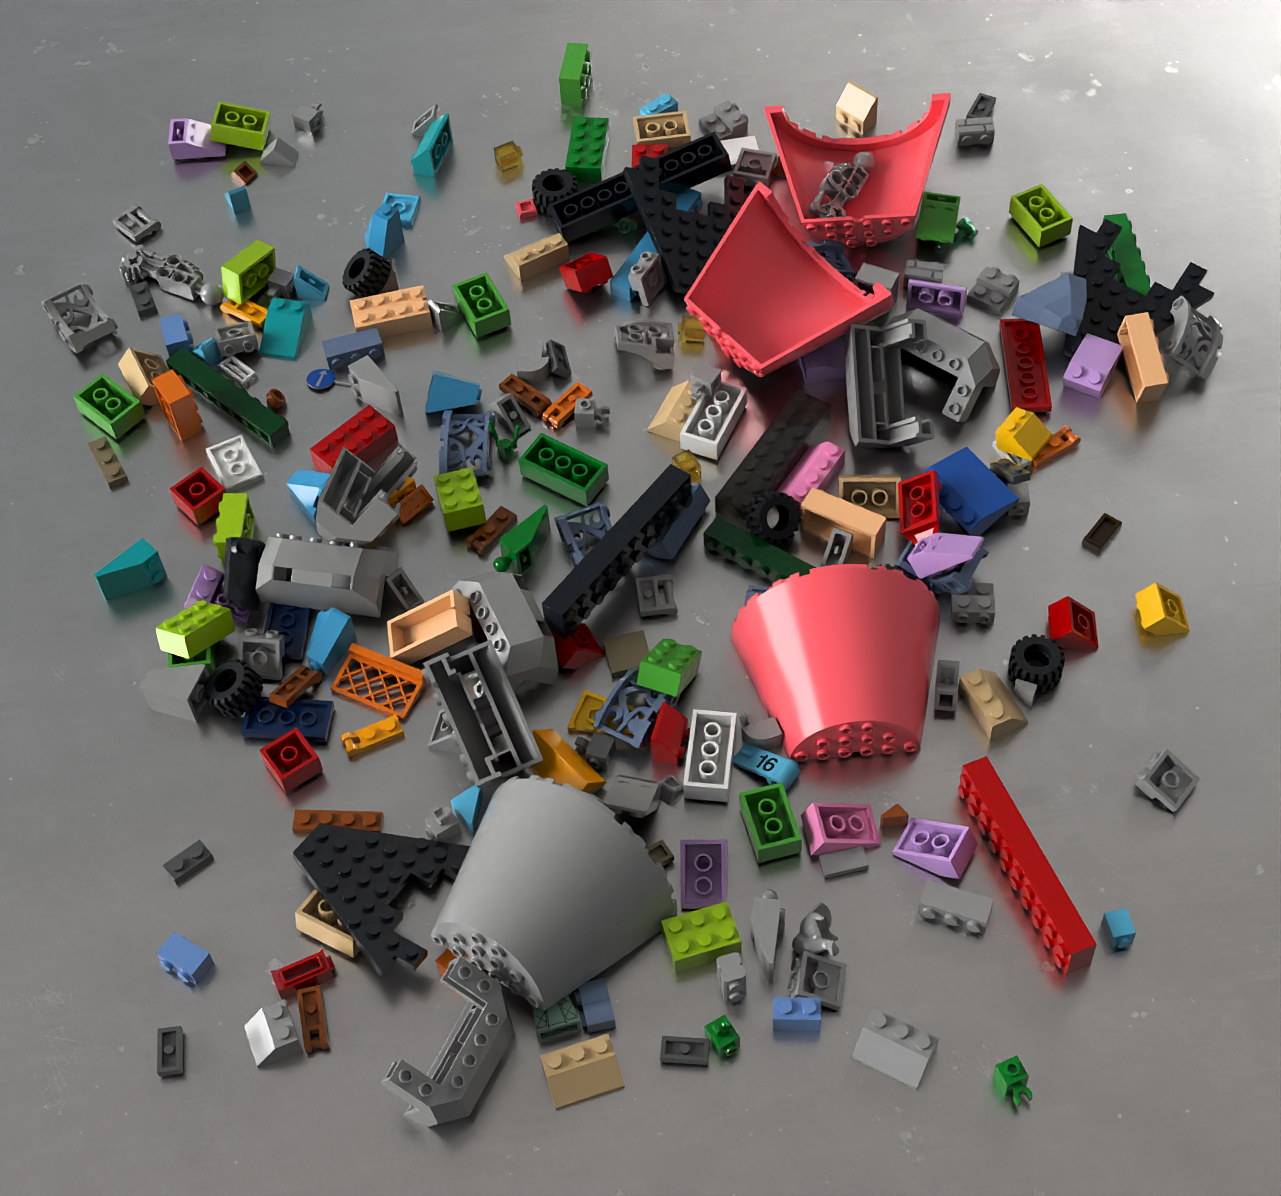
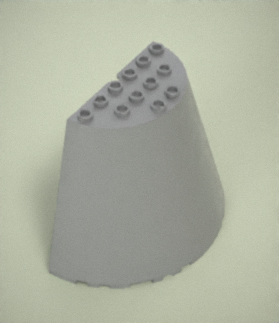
[431,775,678,1011]

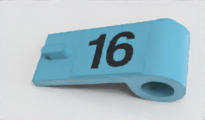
[732,743,800,791]

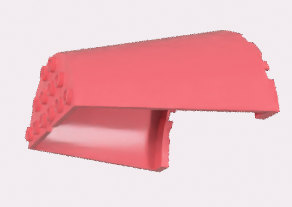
[764,93,951,248]
[684,181,894,377]
[731,564,940,762]

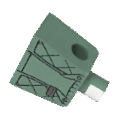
[533,995,581,1042]

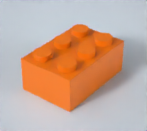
[152,369,203,442]

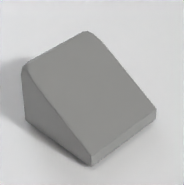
[1013,679,1037,708]
[657,774,683,805]

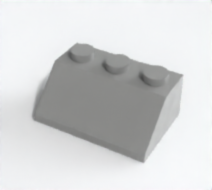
[852,1007,939,1090]

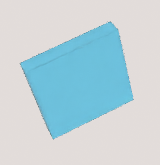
[382,192,421,227]

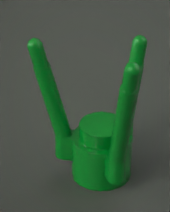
[488,420,520,460]

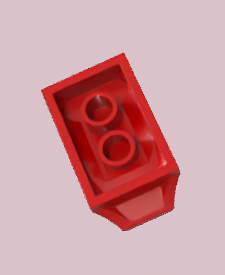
[898,469,942,546]

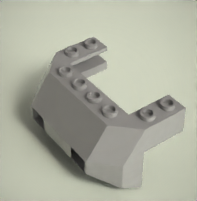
[885,308,1000,422]
[844,318,934,448]
[316,445,419,545]
[256,533,399,617]
[451,571,558,698]
[422,639,543,789]
[380,956,514,1127]

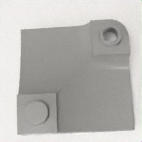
[614,320,675,370]

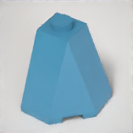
[364,203,405,259]
[425,370,482,413]
[287,469,330,527]
[306,607,357,675]

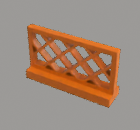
[330,643,428,721]

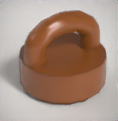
[266,389,286,411]

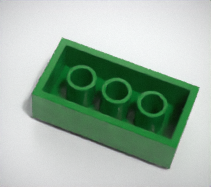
[565,117,610,184]
[519,433,609,506]

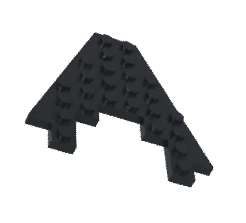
[623,155,749,294]
[1063,219,1215,359]
[292,823,470,976]

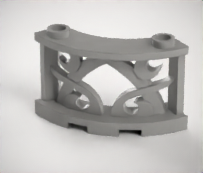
[41,282,118,353]
[1163,296,1223,380]

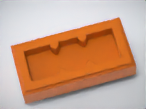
[392,484,434,524]

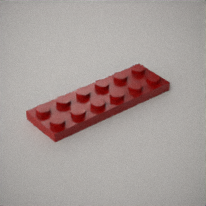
[999,319,1052,413]

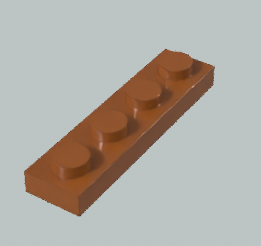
[292,809,384,834]

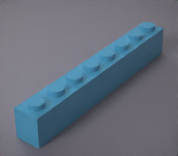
[610,188,703,302]

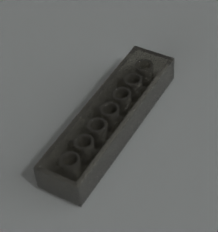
[715,389,831,526]

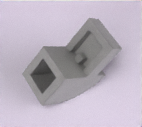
[517,342,551,384]
[934,660,960,711]
[739,705,782,750]

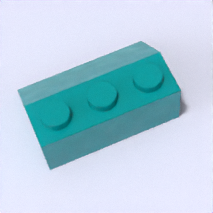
[411,114,453,177]

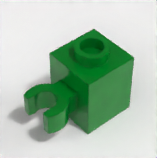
[704,1014,740,1058]
[993,1055,1033,1106]

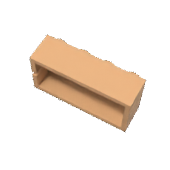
[350,285,433,338]
[1117,312,1169,403]
[800,487,886,560]
[387,589,473,665]

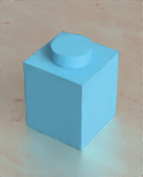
[1101,908,1136,948]

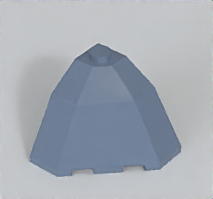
[1012,273,1087,336]

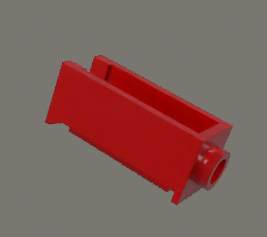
[270,949,335,1000]

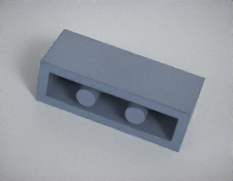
[322,327,385,370]

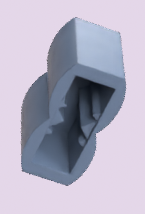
[574,978,616,1033]

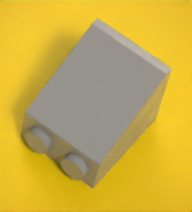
[141,664,209,722]

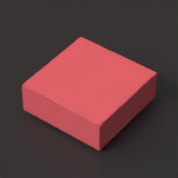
[515,199,538,220]

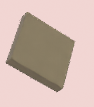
[603,630,649,677]

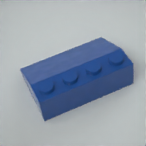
[922,446,1020,536]

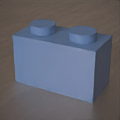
[159,313,194,357]
[157,932,214,985]
[773,997,821,1032]

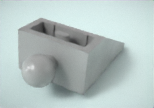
[751,889,785,983]

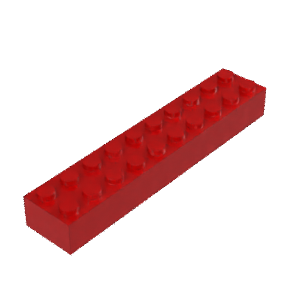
[958,756,1097,975]

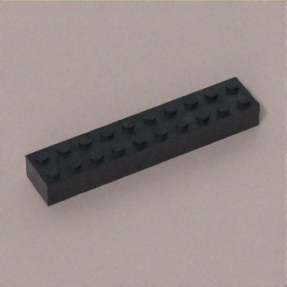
[548,131,732,243]
[542,464,693,640]

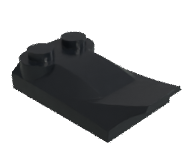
[224,537,266,612]

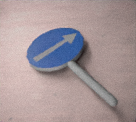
[306,369,353,390]

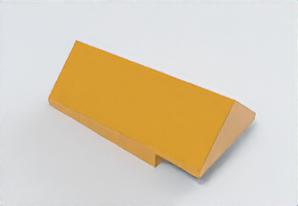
[530,729,606,794]

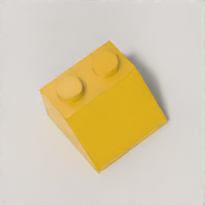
[995,407,1052,461]
[1135,582,1190,636]

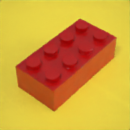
[309,405,398,474]

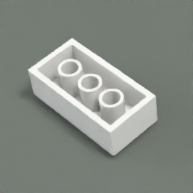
[680,380,747,460]
[683,709,737,802]

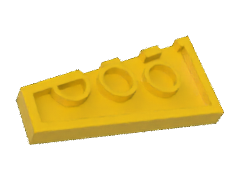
[567,690,657,739]

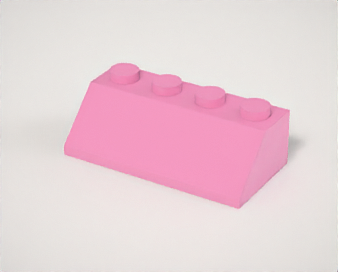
[776,442,846,517]

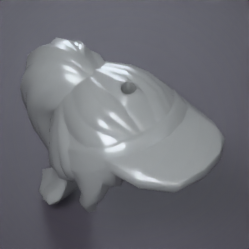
[792,902,839,956]

